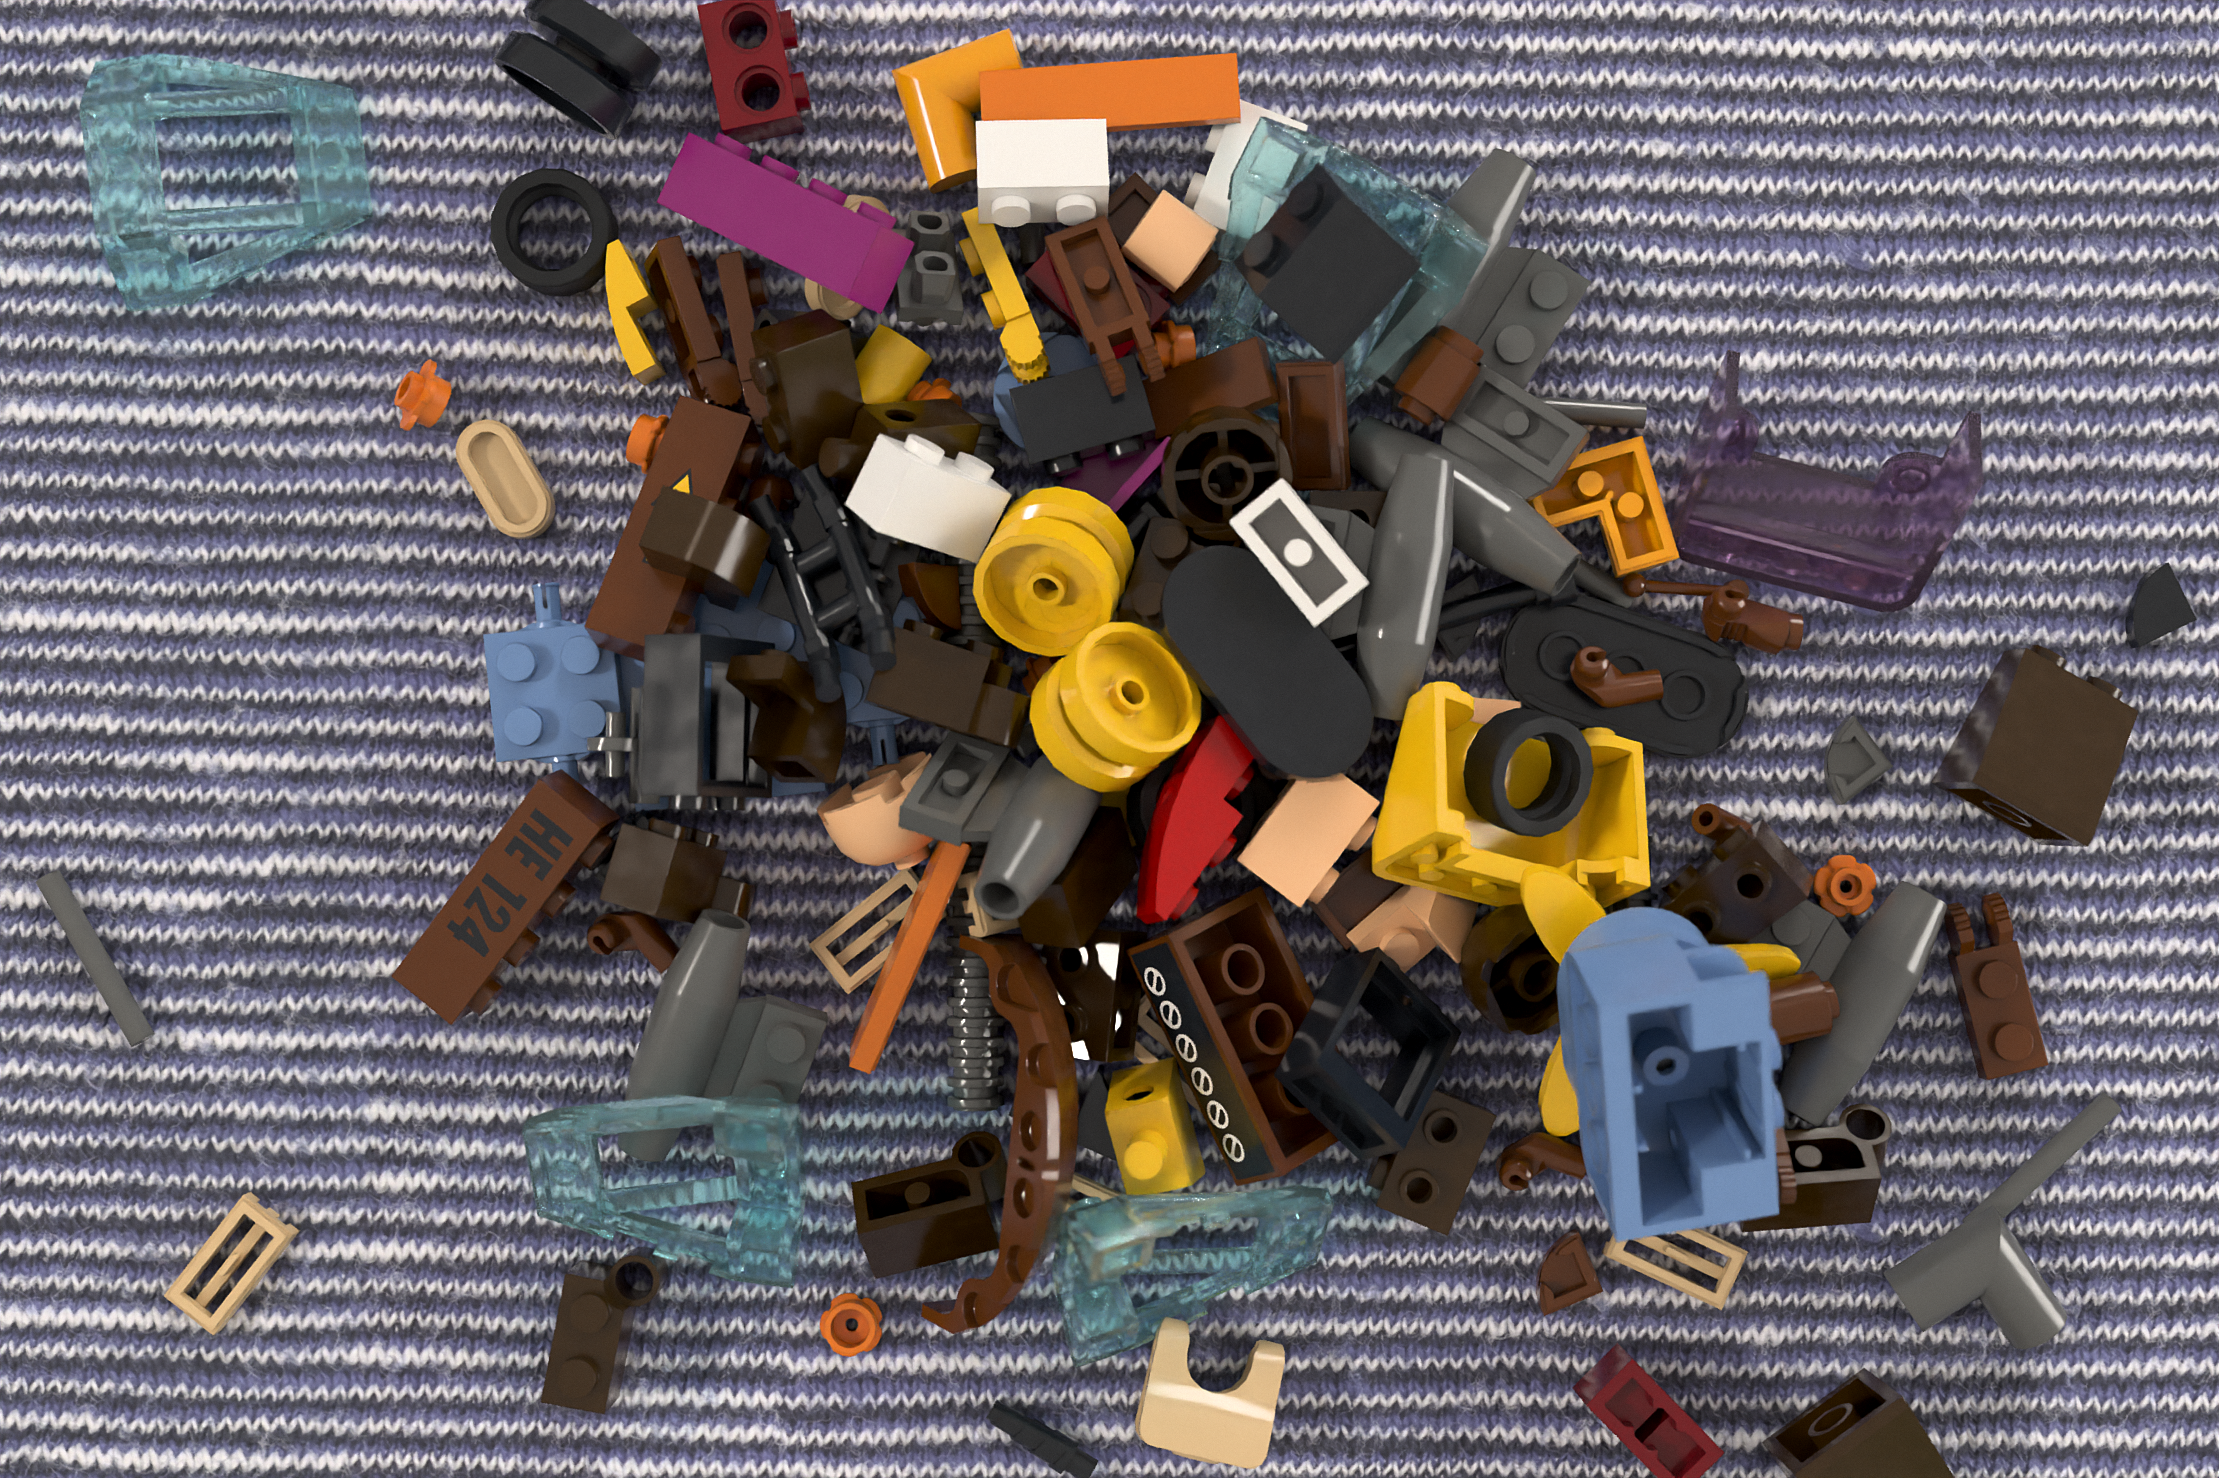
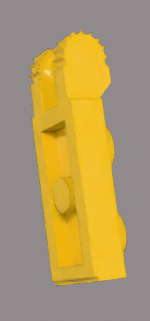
[958,207,1051,385]

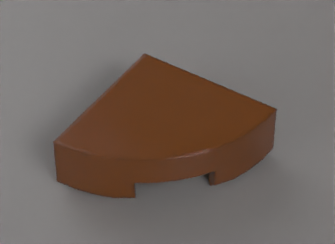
[898,562,962,633]
[1536,1229,1603,1316]

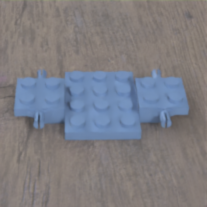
[483,558,926,812]

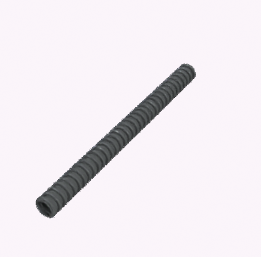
[945,412,1005,1112]

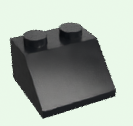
[1233,161,1423,365]

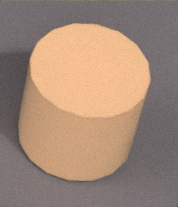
[1120,189,1219,292]

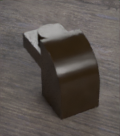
[639,485,772,611]
[725,649,847,783]

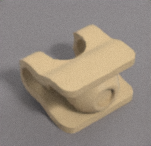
[1135,1317,1285,1469]

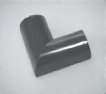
[1883,1205,2067,1349]

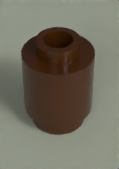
[1393,325,1484,426]
[1768,971,1840,1046]

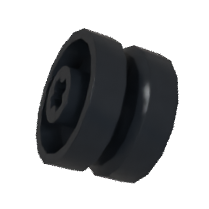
[492,0,663,140]

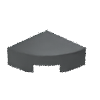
[1824,716,1893,805]

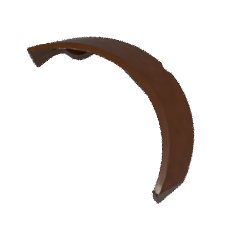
[921,934,1079,1334]

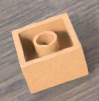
[1232,773,1380,908]

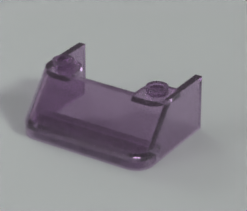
[1670,349,1983,612]

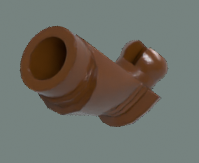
[1701,585,1804,655]

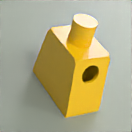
[1105,1057,1206,1199]

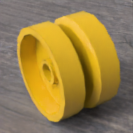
[973,486,1134,657]
[1030,622,1201,792]

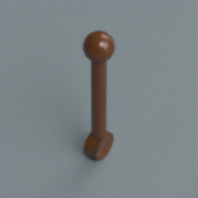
[1621,573,1750,599]

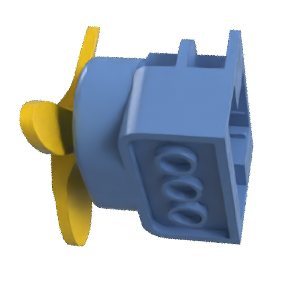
[1520,864,1801,1242]

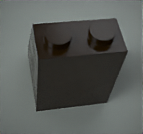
[1931,645,2139,847]
[1762,1368,1955,1478]

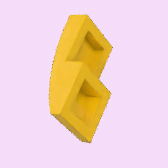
[605,239,666,386]

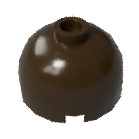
[1160,405,1293,541]
[1458,903,1560,1036]

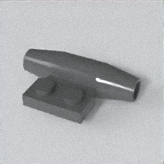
[1358,149,1591,391]
[1348,363,1590,597]
[1306,453,1454,721]
[898,731,1104,920]
[1745,881,1948,1128]
[617,909,828,1162]

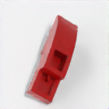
[1137,715,1255,924]

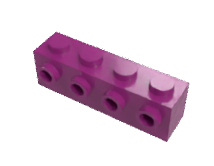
[656,132,915,314]

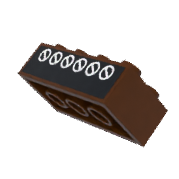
[1125,886,1343,1186]

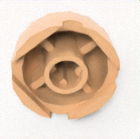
[816,751,934,870]

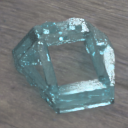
[79,53,373,312]
[1204,116,1491,424]
[522,1095,807,1288]
[1052,1185,1334,1368]

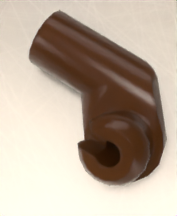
[1570,646,1664,708]

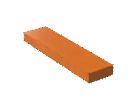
[979,53,1241,132]
[849,840,971,1074]

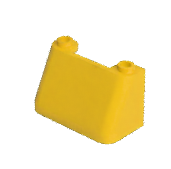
[1372,682,1651,908]

